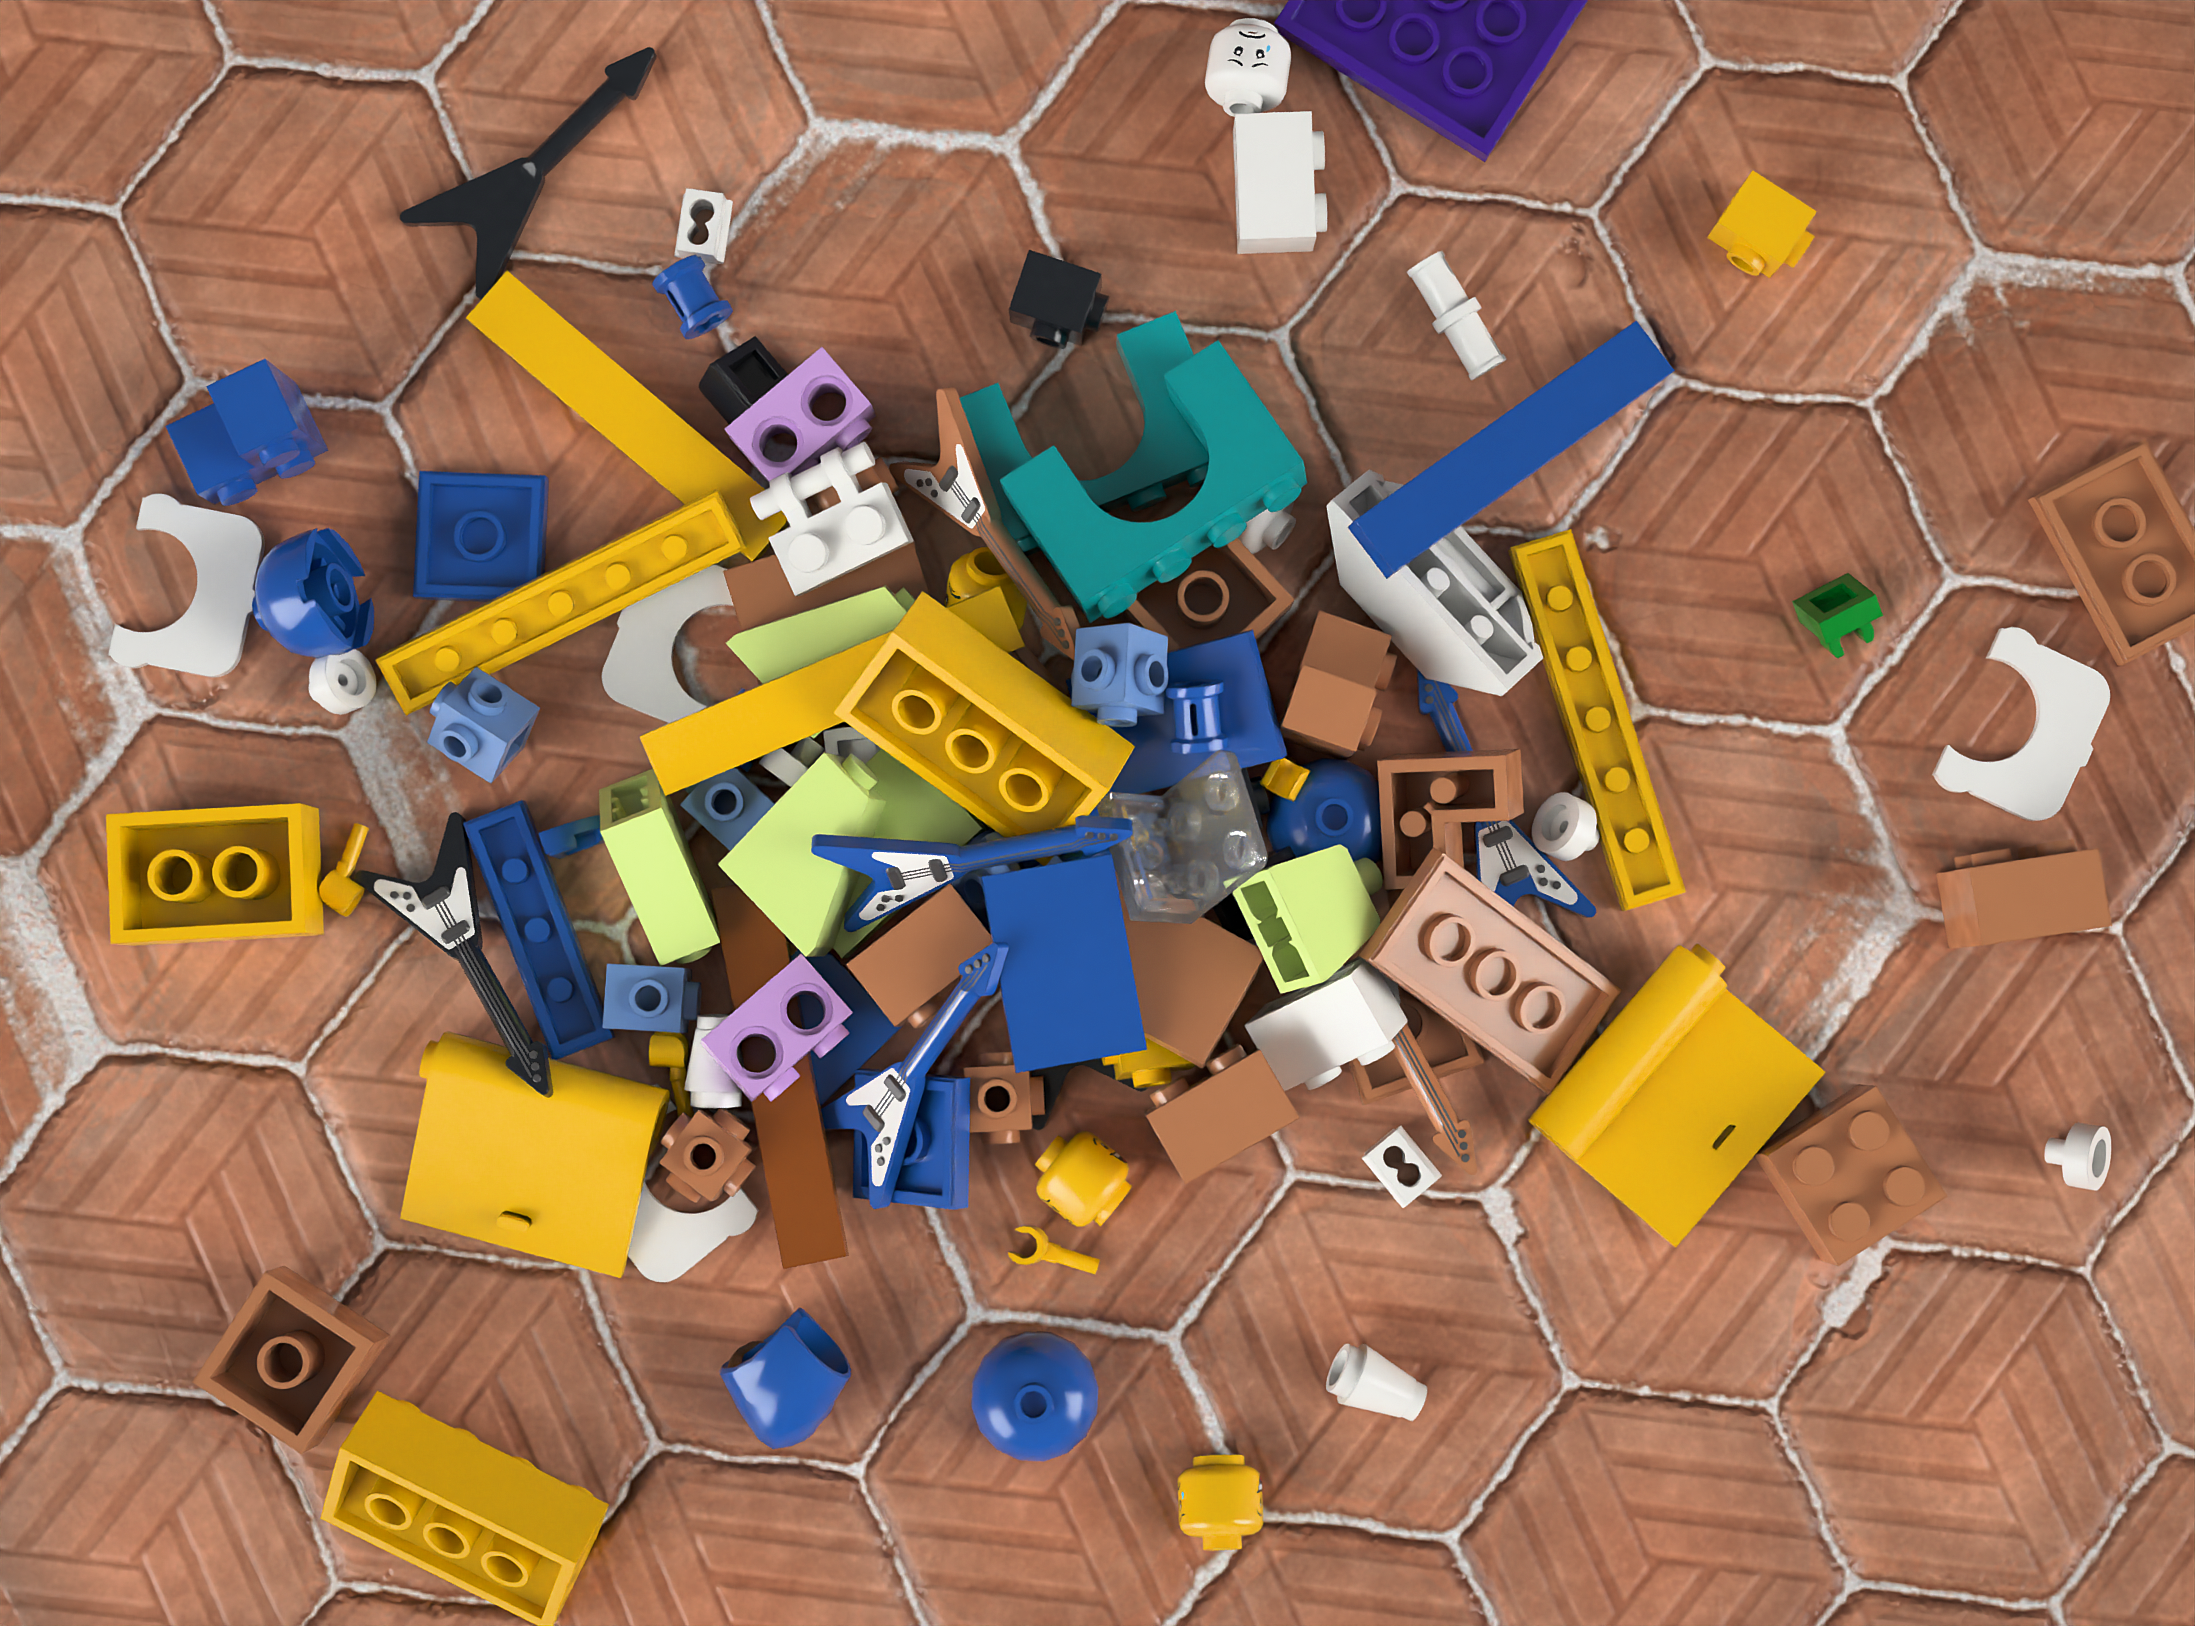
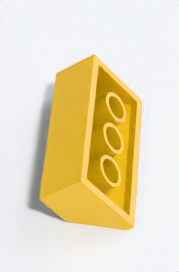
[834,591,1135,866]
[320,1391,609,1626]

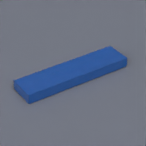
[463,800,616,1060]

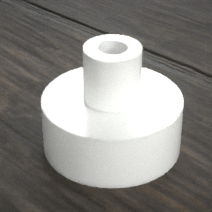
[308,649,376,715]
[759,737,825,787]
[1532,792,1600,861]
[2045,1123,2111,1190]

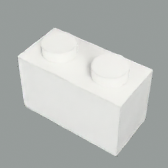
[1233,111,1327,254]
[1244,958,1408,1091]

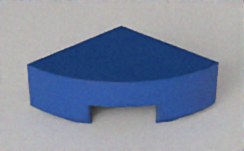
[538,815,605,859]

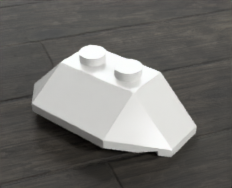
[1326,469,1543,696]

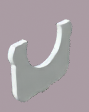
[108,494,265,677]
[602,564,734,723]
[1932,627,2110,821]
[628,1084,759,1282]

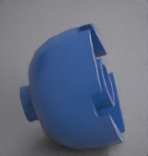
[252,528,374,659]
[1266,758,1383,864]
[971,1331,1099,1462]

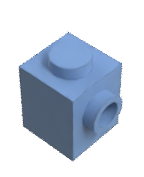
[680,767,776,851]
[603,964,702,1033]

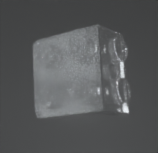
[1097,750,1268,924]

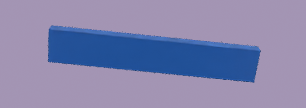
[1348,321,1675,579]

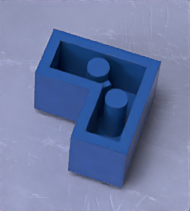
[166,359,328,506]

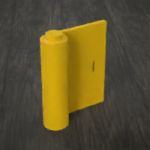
[1528,944,1825,1248]
[400,1031,670,1278]

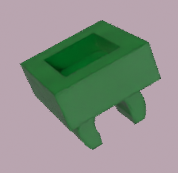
[1792,573,1883,658]

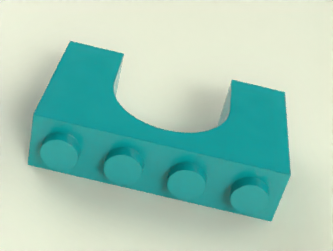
[959,311,1209,556]
[999,340,1307,623]

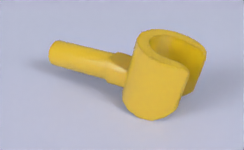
[1260,757,1310,802]
[319,823,369,917]
[649,1031,694,1118]
[1008,1226,1100,1275]

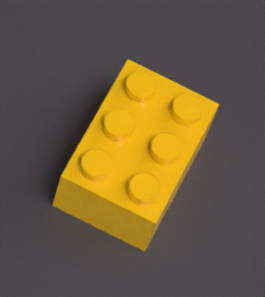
[106,803,324,946]

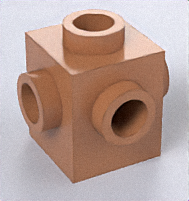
[963,1052,1045,1144]
[659,1108,758,1203]

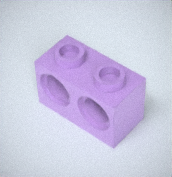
[725,347,876,483]
[701,954,853,1102]

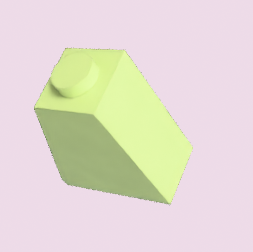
[726,585,916,739]
[718,753,886,957]
[599,769,720,966]

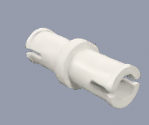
[1407,251,1507,381]

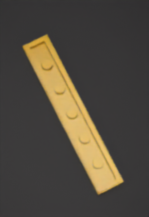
[466,271,789,562]
[375,489,747,715]
[1508,529,1686,911]
[639,585,1025,796]

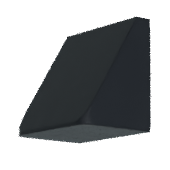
[699,336,788,425]

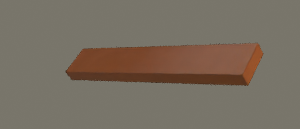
[711,884,849,1269]

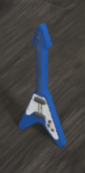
[1416,668,1596,918]
[811,815,1133,932]
[821,942,1009,1209]

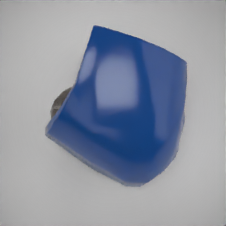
[719,1308,851,1449]

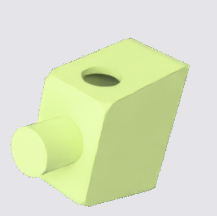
[1228,844,1383,994]

